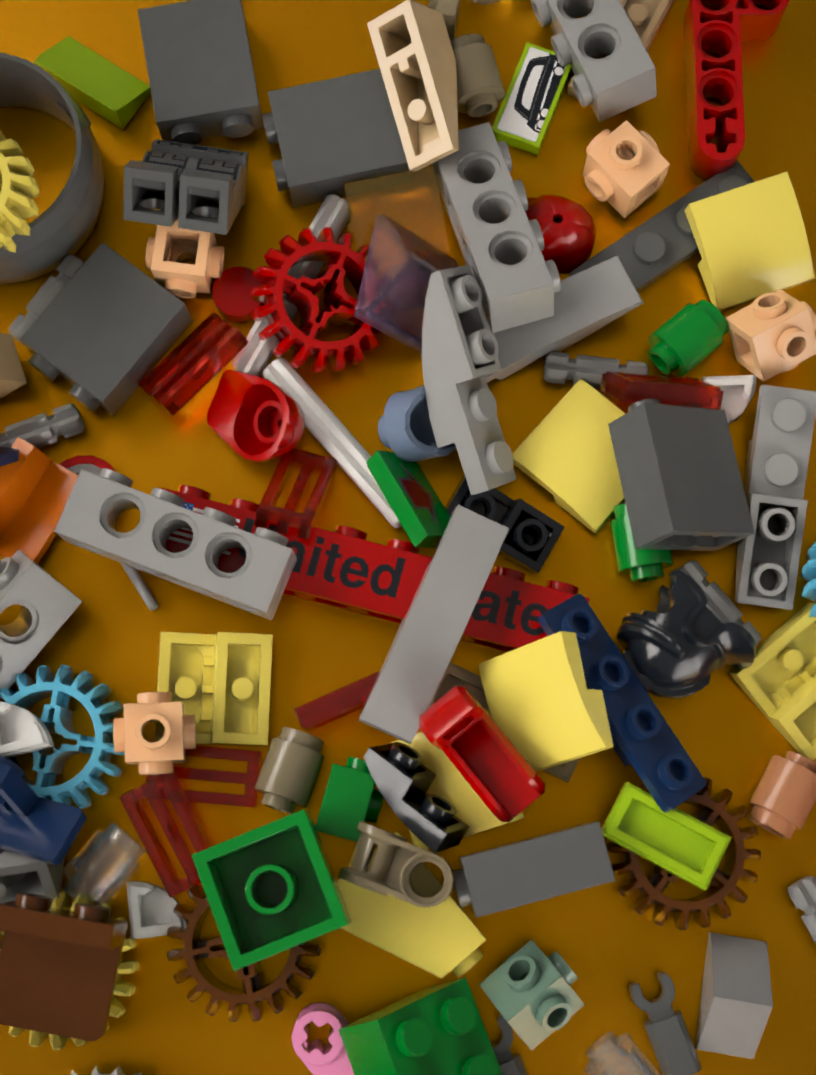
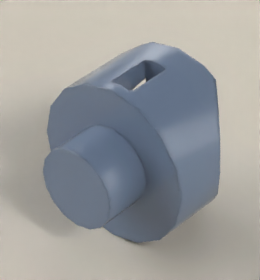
[378,386,456,463]

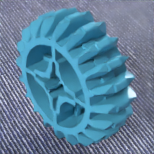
[0,665,125,809]

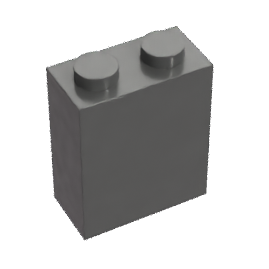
[138,0,265,145]
[262,69,413,208]
[20,242,193,417]
[608,399,755,551]
[453,821,616,918]

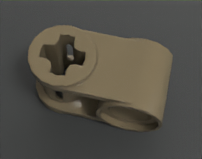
[338,821,454,907]

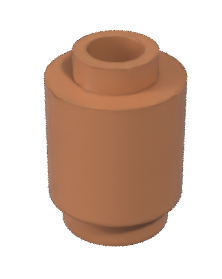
[748,751,816,840]

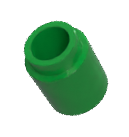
[648,300,729,377]
[610,503,673,583]

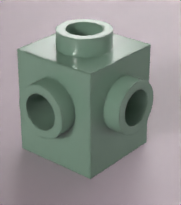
[479,939,585,1051]

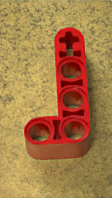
[684,0,790,181]

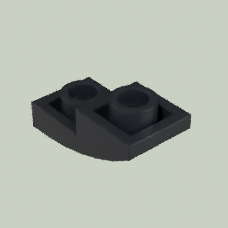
[445,474,565,574]
[364,742,470,853]

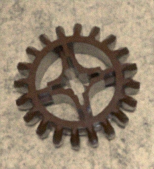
[605,777,761,930]
[167,884,322,1022]

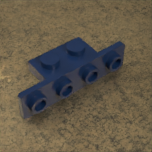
[538,594,706,813]
[0,756,87,865]

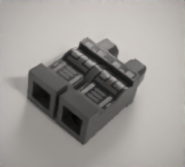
[123,139,248,235]

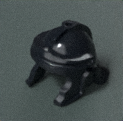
[616,569,757,699]

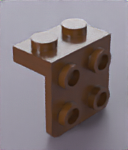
[0,892,128,1041]

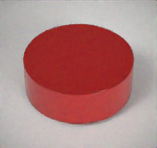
[212,266,264,322]

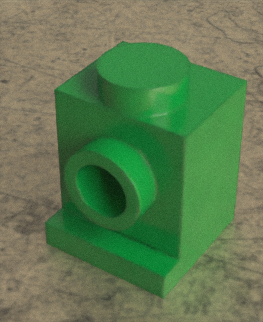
[315,756,384,842]

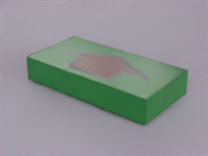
[366,450,451,549]

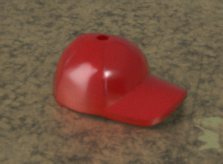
[525,194,596,274]
[207,370,304,462]

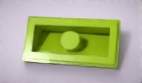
[34,36,151,129]

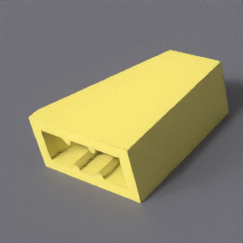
[337,831,486,978]

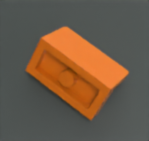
[0,437,78,564]

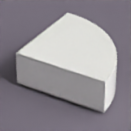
[700,375,756,426]
[0,702,54,758]
[126,881,188,939]

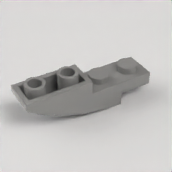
[422,265,517,495]
[735,385,816,610]

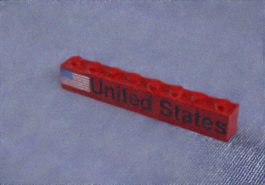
[162,485,590,653]

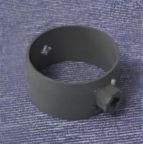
[0,53,104,284]

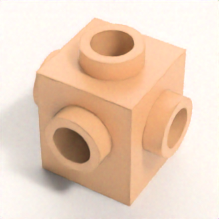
[582,120,670,219]
[145,217,224,298]
[725,289,816,382]
[113,692,196,775]

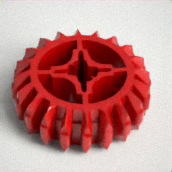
[249,227,394,373]

